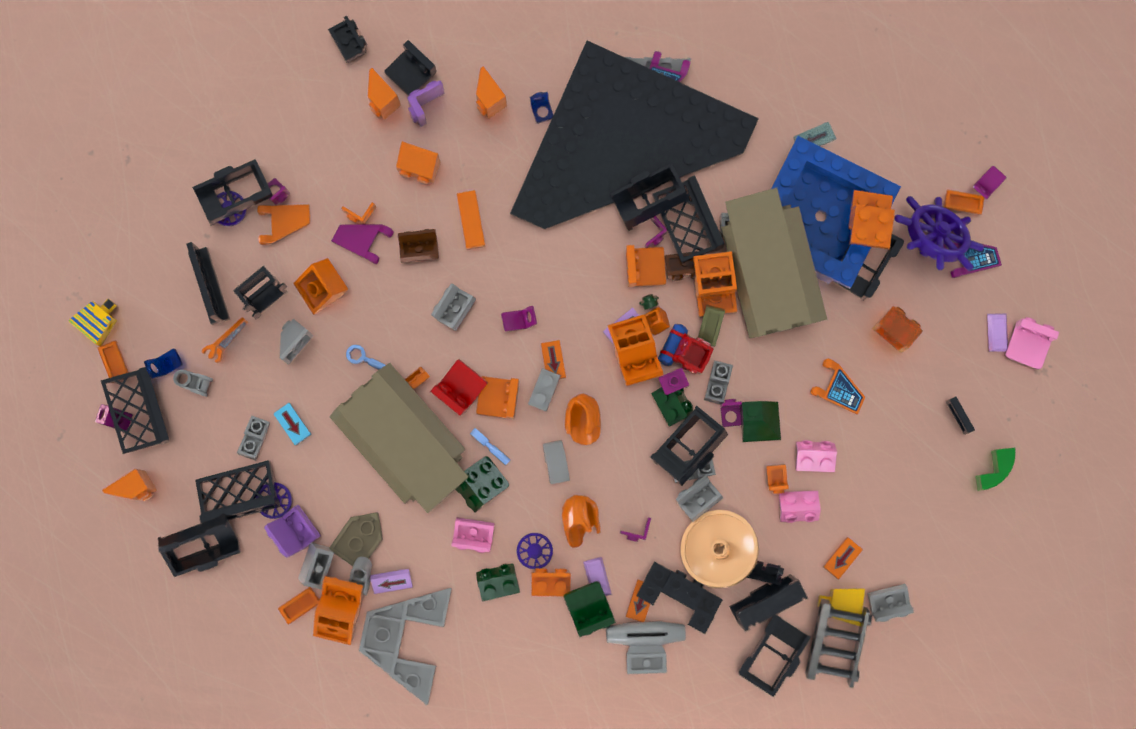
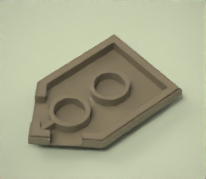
[329,512,383,566]

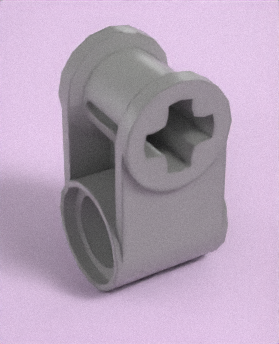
[173,369,213,397]
[349,557,372,595]

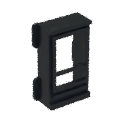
[192,159,273,226]
[610,163,690,231]
[832,234,904,300]
[233,266,287,319]
[650,406,728,486]
[158,513,241,577]
[729,574,808,632]
[739,615,811,697]

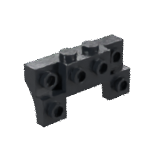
[636,561,723,634]

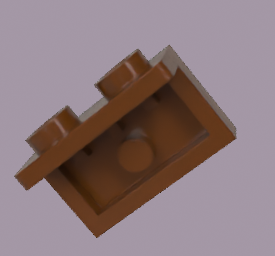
[398,229,439,263]
[665,251,698,281]

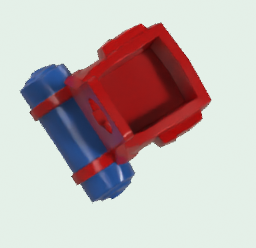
[658,324,714,374]

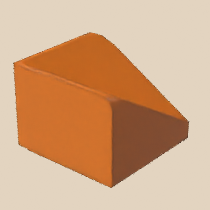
[644,306,670,335]

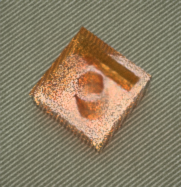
[872,306,923,353]

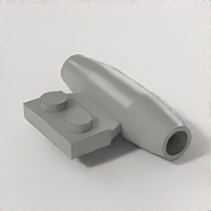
[606,621,686,674]

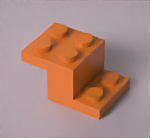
[848,190,895,249]
[693,251,738,317]
[607,315,663,386]
[313,576,363,645]

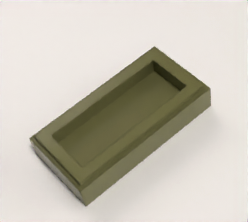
[698,305,725,346]

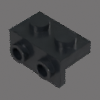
[328,16,367,63]

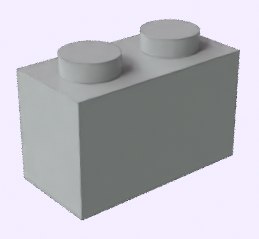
[528,368,561,411]
[298,542,334,590]

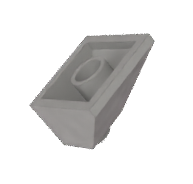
[280,319,313,365]

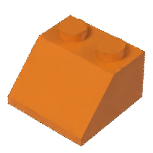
[476,66,507,119]
[368,68,401,120]
[396,141,441,184]
[293,258,348,315]
[102,469,157,501]

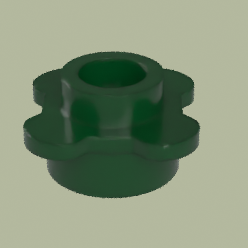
[639,294,659,310]

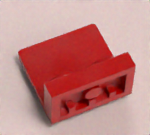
[430,359,488,416]

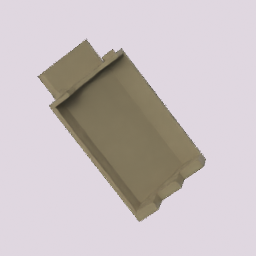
[721,188,827,339]
[330,363,469,513]

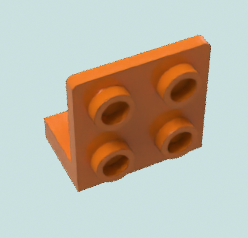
[626,245,666,287]
[476,376,519,419]
[531,569,571,596]

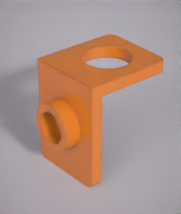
[341,202,376,224]

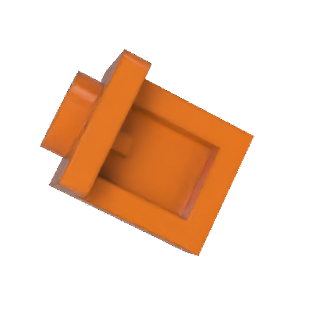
[766,464,789,494]

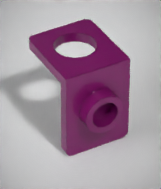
[973,166,1006,199]
[268,178,290,206]
[645,216,667,248]
[501,306,537,332]
[659,368,689,395]
[720,399,742,427]
[95,404,133,431]
[620,517,651,542]

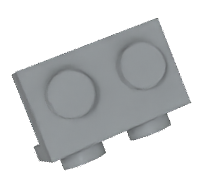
[431,283,476,331]
[676,475,723,522]
[868,584,914,622]

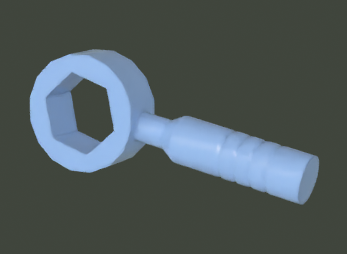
[346,345,385,370]
[470,428,510,465]

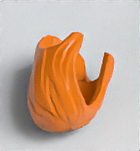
[565,393,601,445]
[562,495,601,548]

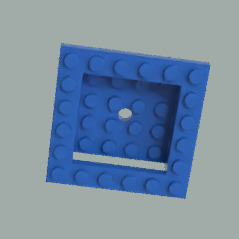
[771,136,901,289]

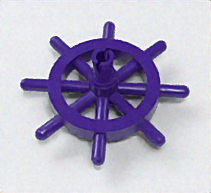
[894,196,984,271]

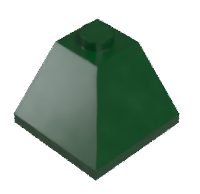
[740,401,781,442]

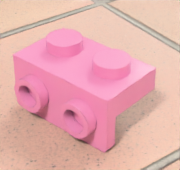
[795,440,837,472]
[779,491,821,523]
[452,517,495,553]

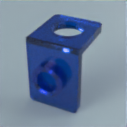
[530,92,554,123]
[144,348,183,379]

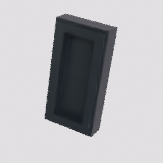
[946,396,975,435]

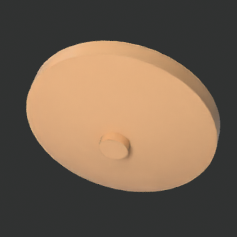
[681,510,759,588]

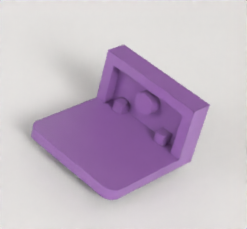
[407,81,444,127]
[264,505,321,558]

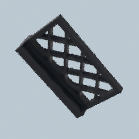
[652,175,725,263]
[186,242,230,325]
[101,367,169,455]
[195,460,281,523]

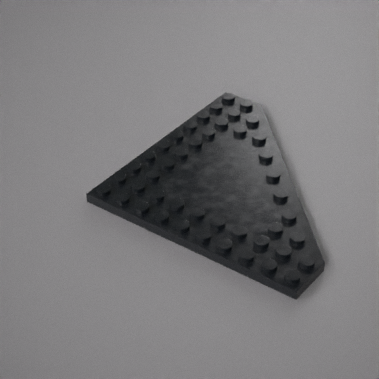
[510,40,759,229]

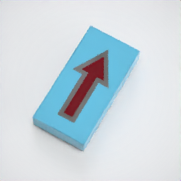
[273,403,312,445]

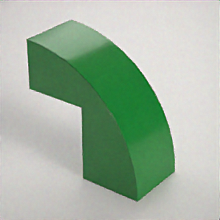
[976,448,1016,491]

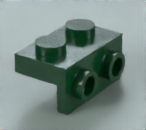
[651,387,693,427]
[476,564,520,602]

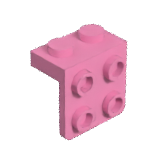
[1005,317,1059,369]

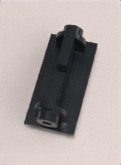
[747,561,784,585]

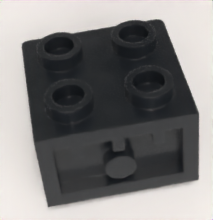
[384,40,437,96]

